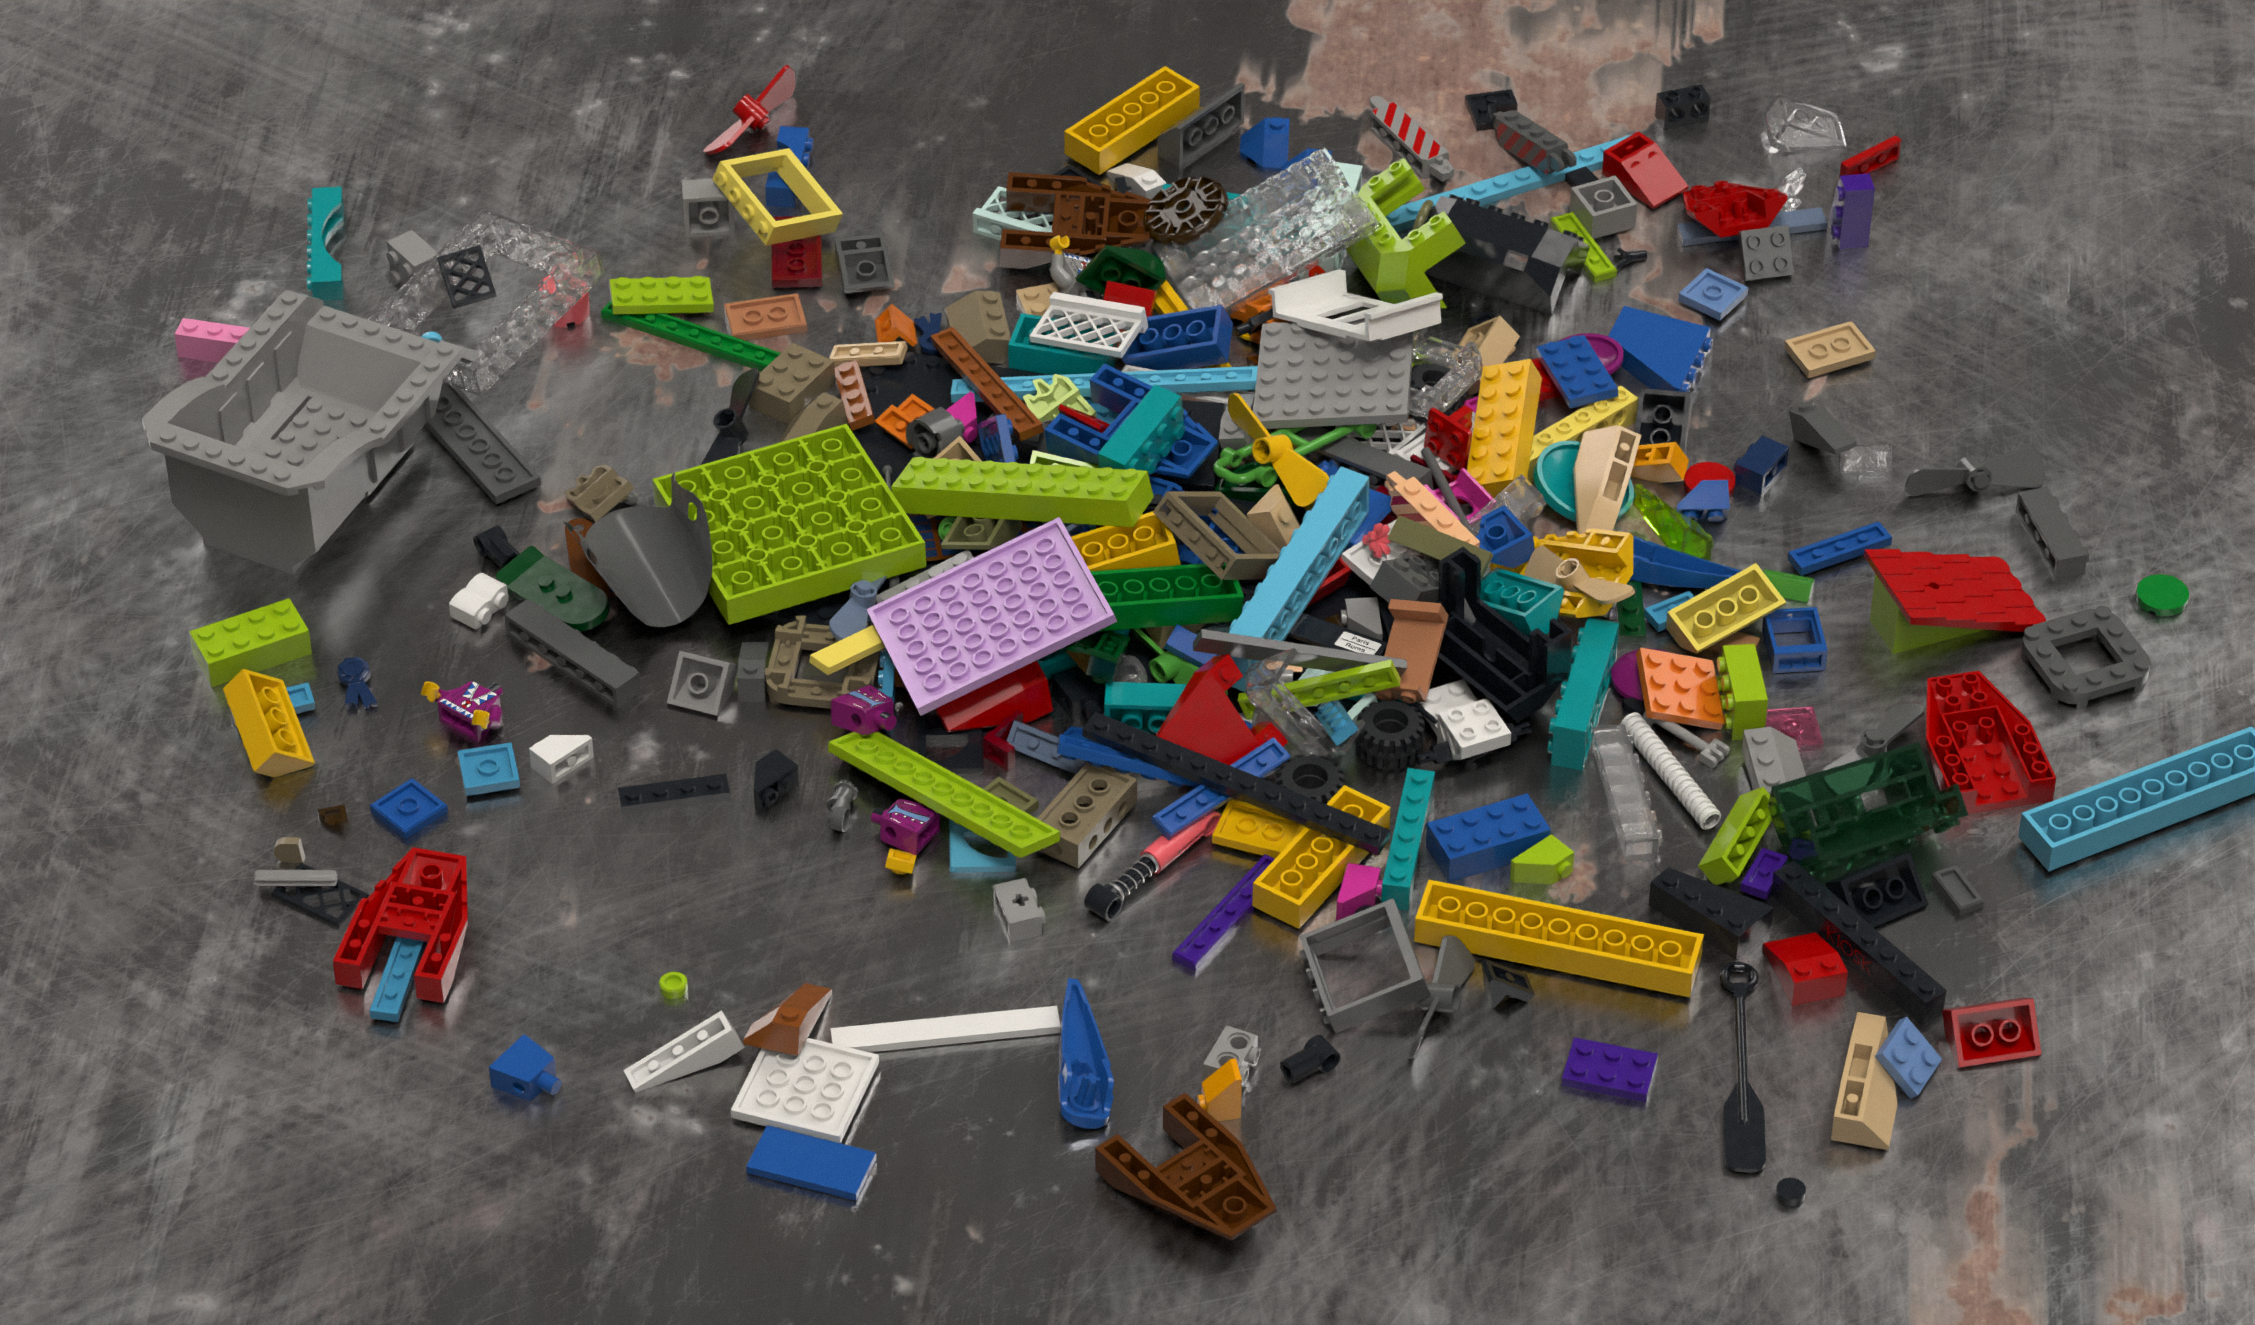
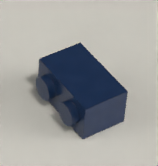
[1733,435,1789,495]

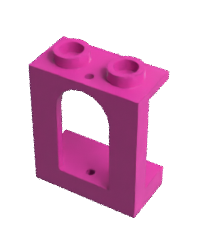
[1423,468,1497,528]

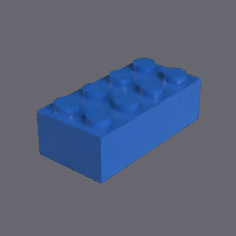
[1122,304,1233,370]
[1426,793,1551,883]

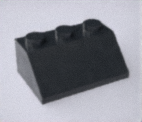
[1825,852,1928,928]

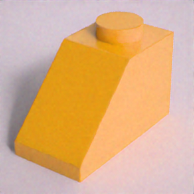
[1197,1058,1242,1122]

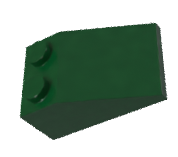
[1075,245,1166,295]

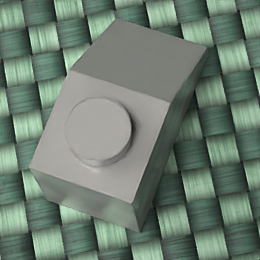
[1340,597,1383,640]

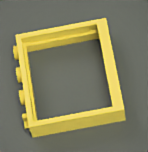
[712,148,843,246]

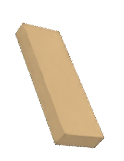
[829,341,908,368]

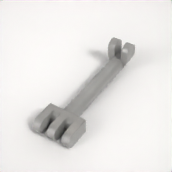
[1642,711,1730,768]

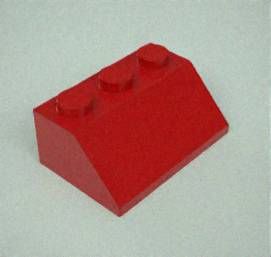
[1942,997,2042,1067]

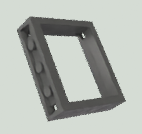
[1299,898,1431,1033]

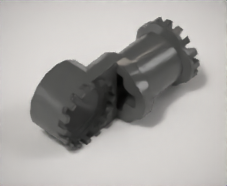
[826,780,859,832]

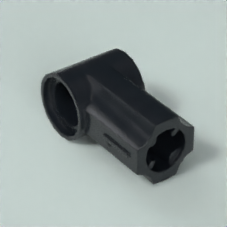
[473,525,520,569]
[1280,1035,1341,1083]

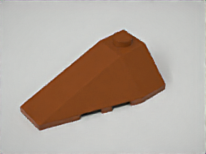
[743,983,832,1056]

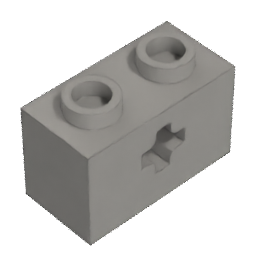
[993,878,1046,943]

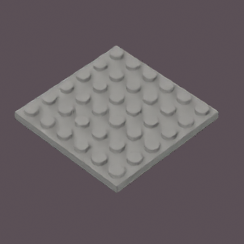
[1253,319,1415,429]

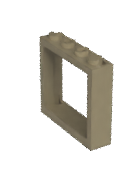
[1153,491,1281,580]

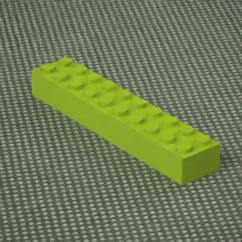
[891,457,1154,527]

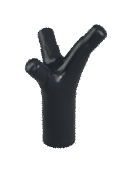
[1614,248,1647,272]

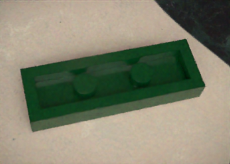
[1616,581,1646,644]

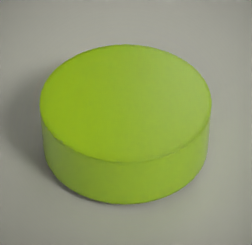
[659,972,688,999]

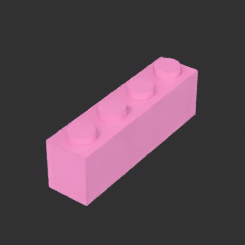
[175,318,250,363]

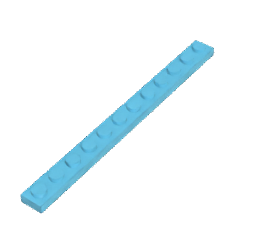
[1386,134,1633,232]
[951,366,1258,403]

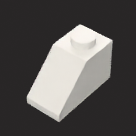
[529,735,594,784]

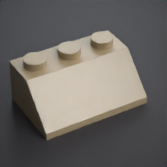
[1445,316,1520,395]
[1247,484,1300,550]

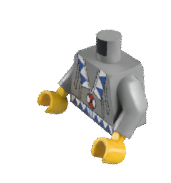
[1049,235,1103,299]

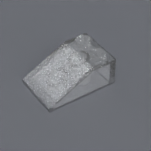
[1762,93,1846,153]

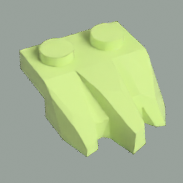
[1023,374,1097,422]

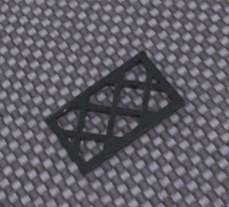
[437,245,497,309]
[271,863,369,927]

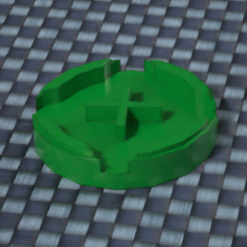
[2135,574,2190,617]

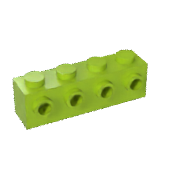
[1698,787,1780,885]

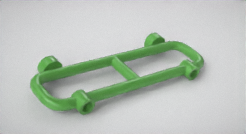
[1213,424,1377,487]

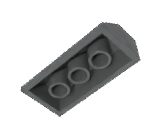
[1158,83,1245,168]

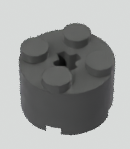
[906,407,965,459]

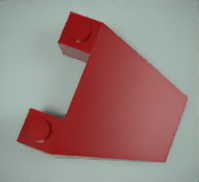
[1156,654,1288,786]

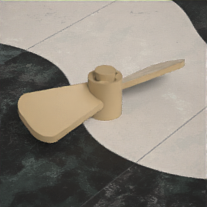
[1525,546,1635,604]

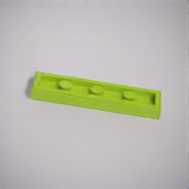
[1550,212,1617,283]

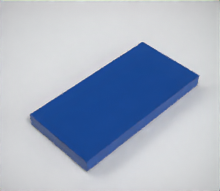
[746,1125,876,1201]

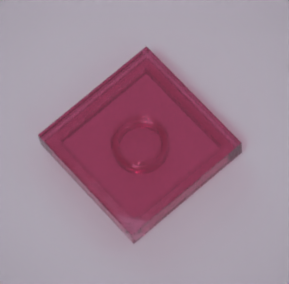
[1765,706,1824,752]

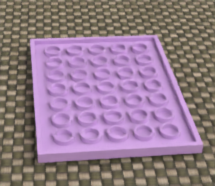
[866,517,1117,716]

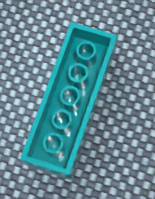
[1547,618,1619,771]

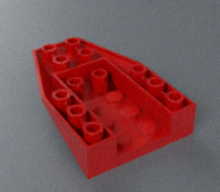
[1926,671,2056,817]

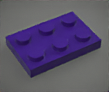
[1561,1037,1658,1102]

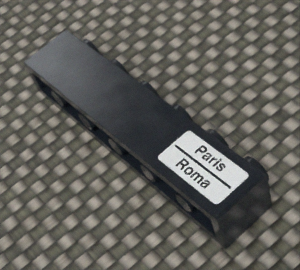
[1241,594,1388,656]

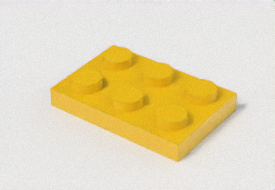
[1212,799,1305,859]

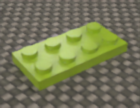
[609,276,714,314]

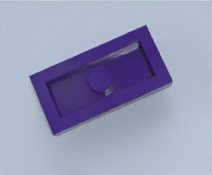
[1740,848,1788,900]

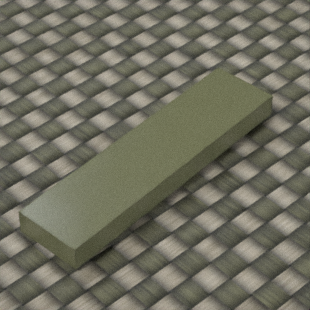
[1387,515,1494,579]

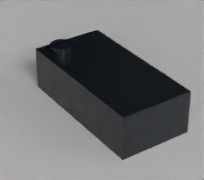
[1163,400,1224,492]

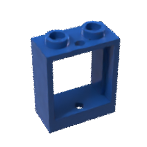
[1762,607,1828,673]

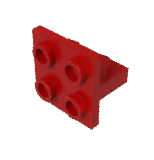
[1424,405,1473,471]

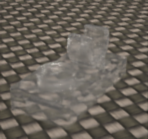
[1778,167,1807,212]
[1839,444,1892,473]

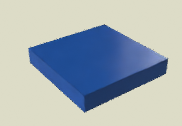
[370,778,448,839]

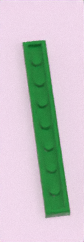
[601,300,781,371]

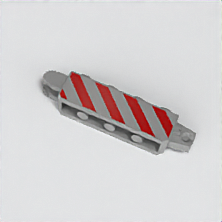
[1369,95,1454,181]

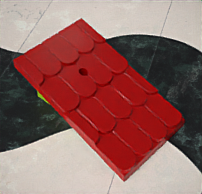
[1864,549,2046,654]

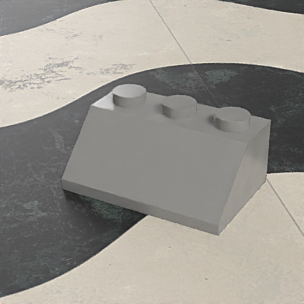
[1742,727,1814,811]

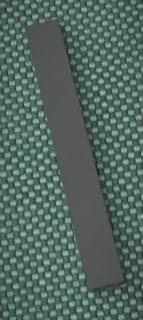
[1193,629,1407,677]

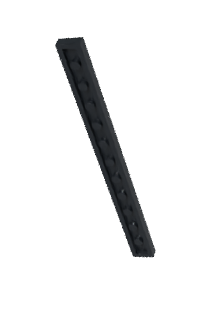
[1082,712,1391,855]

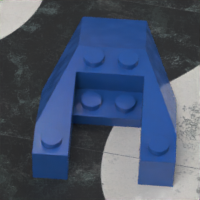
[1045,363,1218,479]

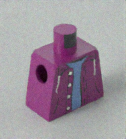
[831,685,897,735]
[871,799,941,855]

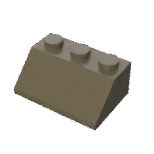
[945,290,1011,364]

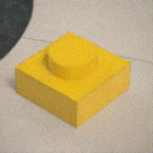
[885,848,917,875]

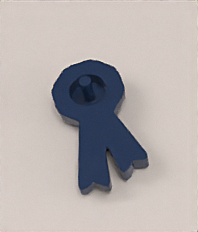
[914,313,942,356]
[337,656,378,710]

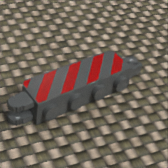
[1492,110,1577,175]

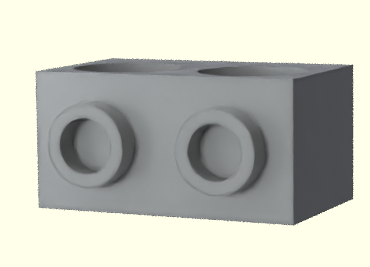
[1203,1025,1261,1084]

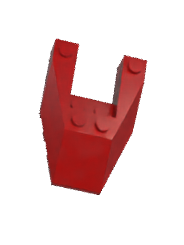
[333,847,468,1003]

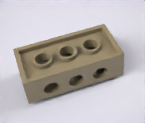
[1037,762,1137,868]

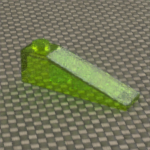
[1633,484,1714,560]

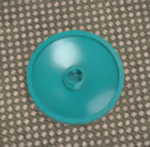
[1533,441,1634,522]

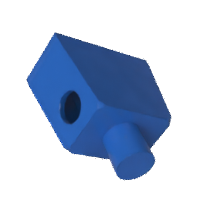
[489,1034,562,1101]

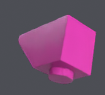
[946,391,977,444]
[1336,863,1383,921]

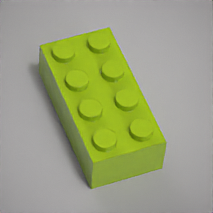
[189,598,312,687]

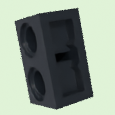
[1655,84,1711,130]

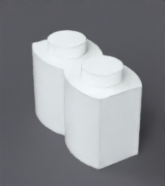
[449,573,509,629]

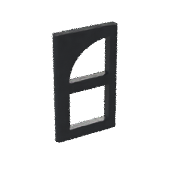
[918,712,984,775]

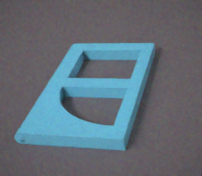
[949,788,1016,873]

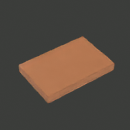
[724,293,807,341]

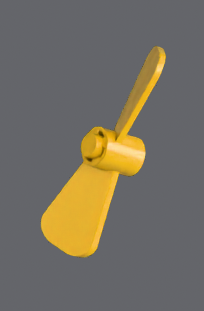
[1227,393,1329,507]

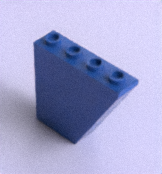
[1608,306,1713,392]

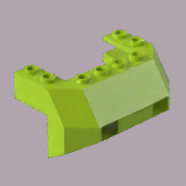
[1345,158,1466,308]

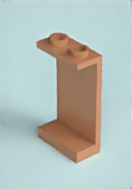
[1372,599,1448,704]

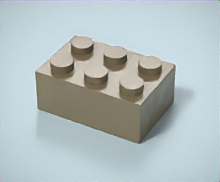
[749,343,835,424]

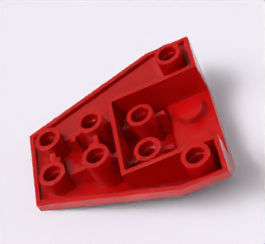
[1683,180,1788,238]
[935,660,1053,732]

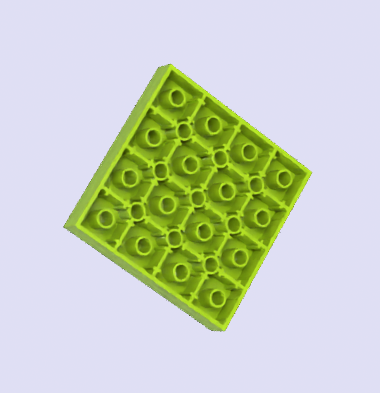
[652,423,926,625]

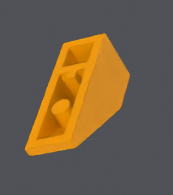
[1630,442,1689,483]

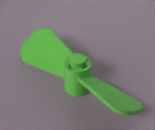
[1130,628,1228,696]

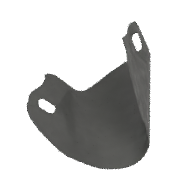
[563,472,712,627]

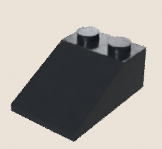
[1635,388,1692,454]

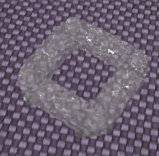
[1408,327,1483,420]

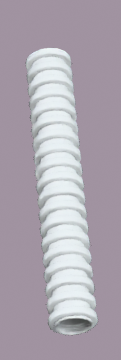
[1620,712,1721,830]

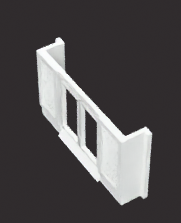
[1268,269,1443,341]

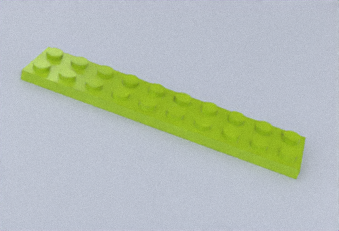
[828,731,1061,858]

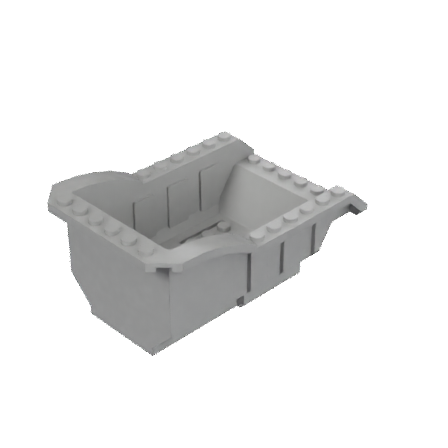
[142,289,479,575]

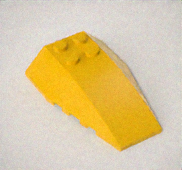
[1490,528,1633,618]

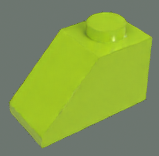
[1510,834,1574,885]

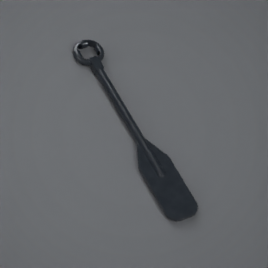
[1719,962,1766,1172]

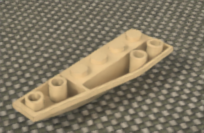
[1573,425,1641,534]
[1831,1012,1897,1150]

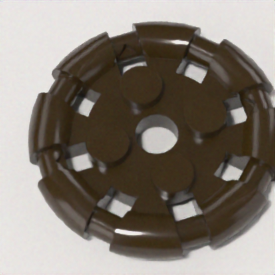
[1143,176,1228,246]

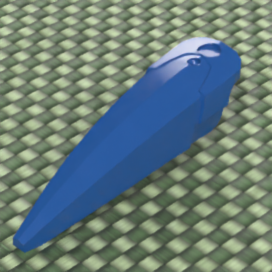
[1630,536,1742,588]
[1058,978,1114,1128]

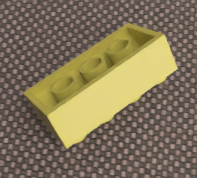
[1665,563,1786,654]

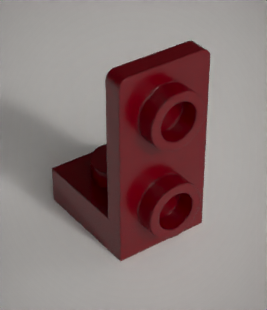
[983,710,1023,772]

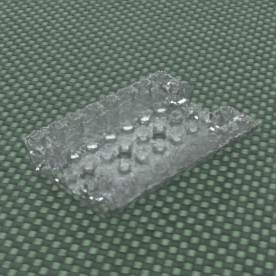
[1152,147,1379,315]

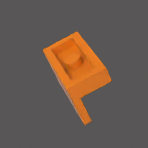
[874,304,917,347]

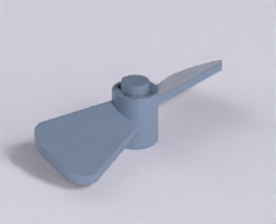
[829,575,887,641]

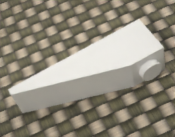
[623,1010,745,1093]

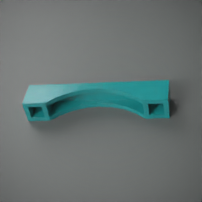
[307,186,344,301]
[1381,768,1435,911]

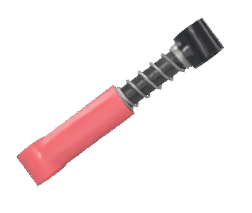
[1084,811,1221,921]

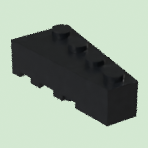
[1649,867,1774,960]

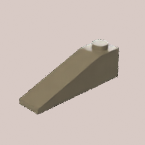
[778,392,848,443]

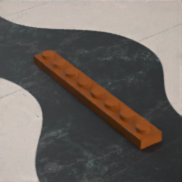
[930,327,1044,441]

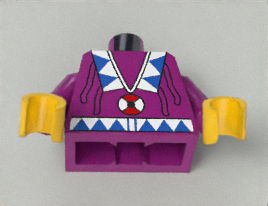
[420,681,503,742]

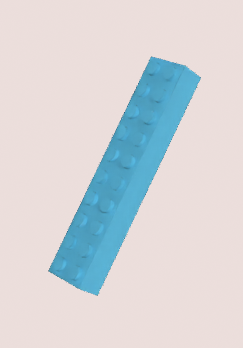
[1229,467,1369,693]
[2018,726,2255,871]

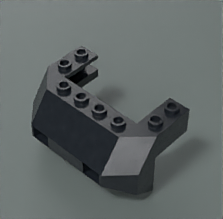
[1424,194,1590,315]
[1434,547,1572,723]

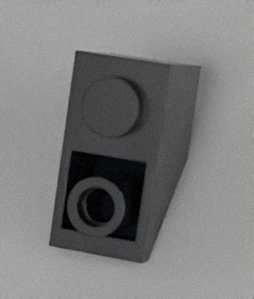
[754,749,799,812]

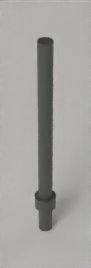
[1421,447,1478,537]

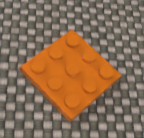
[1636,647,1725,730]

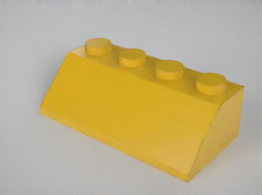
[223,669,315,778]

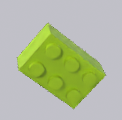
[1716,644,1768,741]

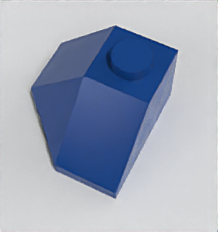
[1240,117,1290,172]
[1476,505,1535,569]

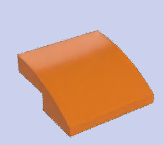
[875,394,934,448]

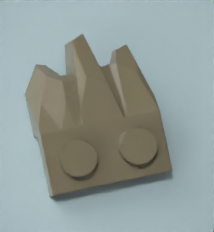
[565,464,634,522]

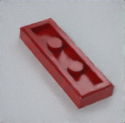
[1839,135,1901,178]

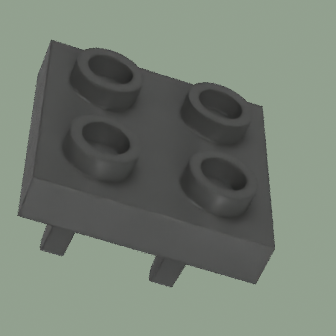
[1738,225,1794,281]

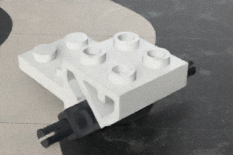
[1416,679,1531,766]

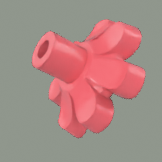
[1362,523,1391,558]

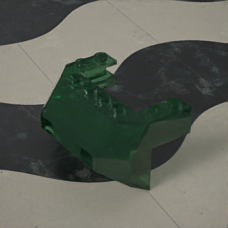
[1768,742,1968,872]

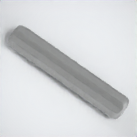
[254,870,338,886]

